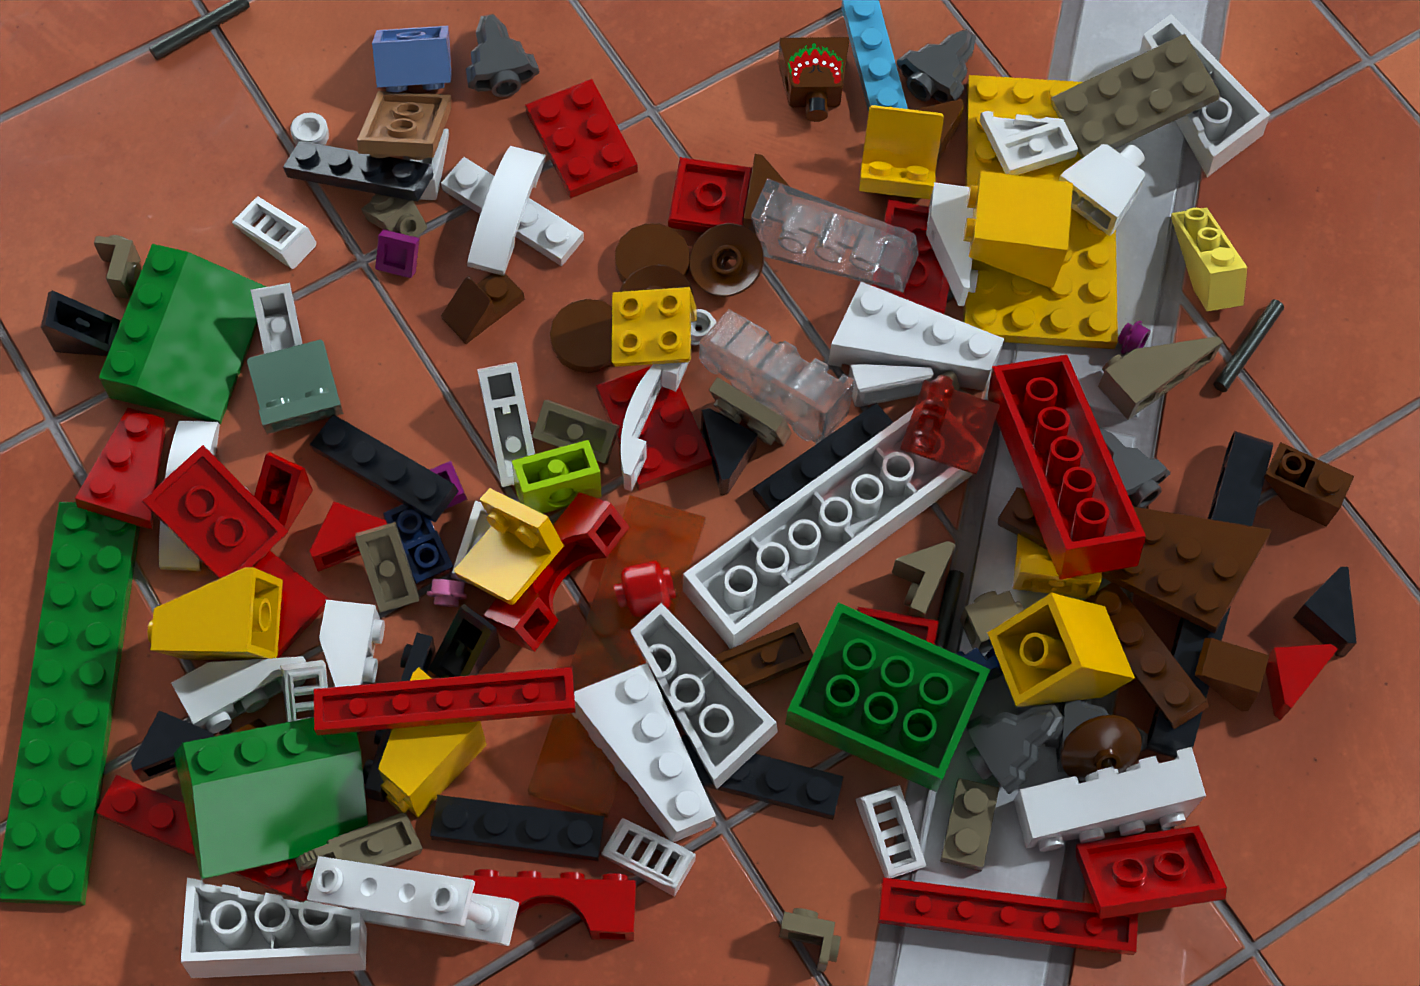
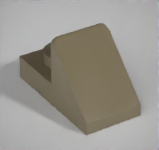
[892,541,955,618]

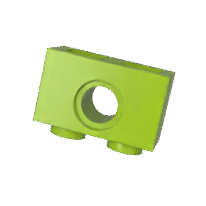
[512,440,602,514]

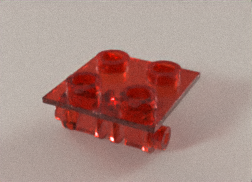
[900,375,1000,475]

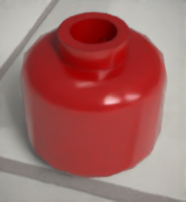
[614,560,677,618]

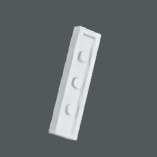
[441,157,584,266]

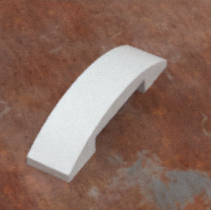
[467,146,546,276]
[621,361,690,491]
[159,421,220,571]

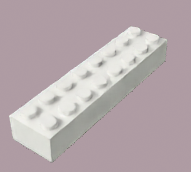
[683,394,985,649]

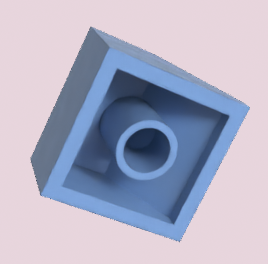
[372,26,452,92]

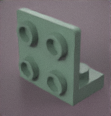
[247,340,343,434]

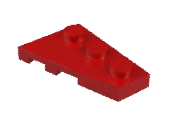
[75,407,166,530]

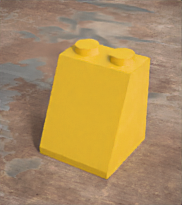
[963,171,1073,287]
[147,567,283,660]
[987,593,1135,707]
[378,667,487,818]

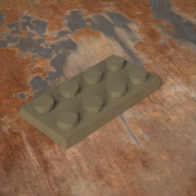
[1051,34,1220,158]

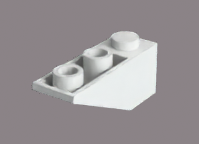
[926,182,978,306]
[319,600,385,735]
[171,656,306,734]

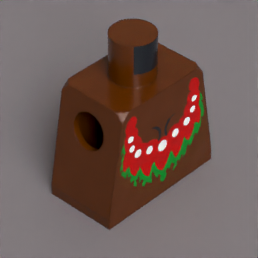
[778,37,849,122]

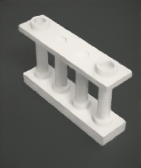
[307,856,519,946]

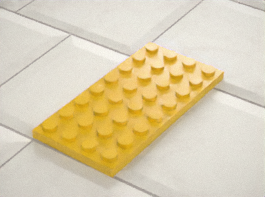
[963,75,1118,349]

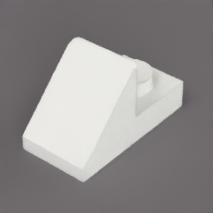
[251,283,303,354]

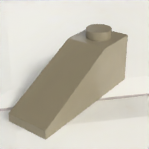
[1098,336,1223,420]

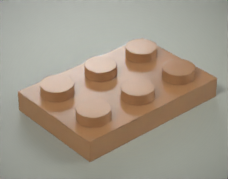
[357,91,451,160]

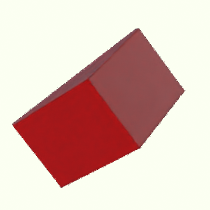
[254,452,313,538]
[309,501,387,572]
[1266,644,1338,720]

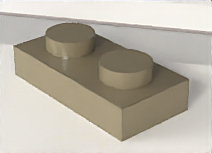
[532,400,620,463]
[355,522,419,613]
[940,778,999,871]

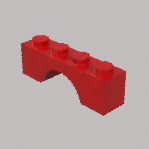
[483,492,630,652]
[463,869,636,941]

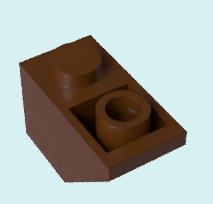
[1264,442,1354,527]

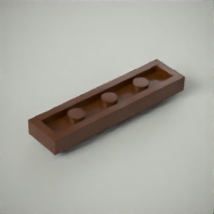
[1083,582,1209,729]
[655,622,813,719]

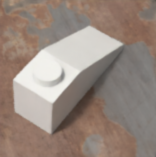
[477,362,535,487]

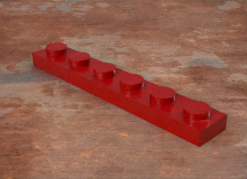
[313,667,576,735]
[96,775,329,905]
[878,877,1138,955]

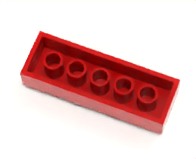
[987,354,1146,580]

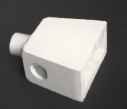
[1059,144,1146,236]

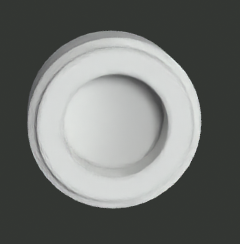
[290,112,329,146]

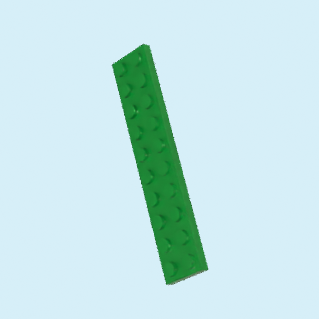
[0,502,140,905]

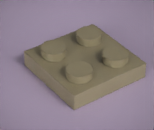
[709,377,792,446]

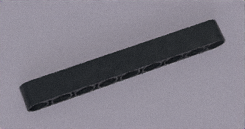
[1147,431,1273,759]

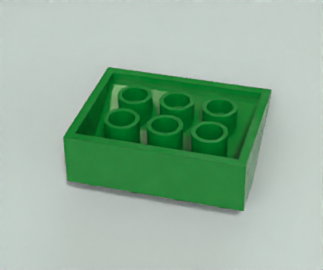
[99,244,267,425]
[785,602,991,793]
[174,717,368,880]

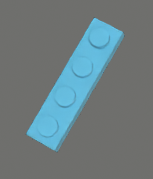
[841,0,908,112]

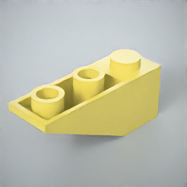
[1171,208,1248,311]

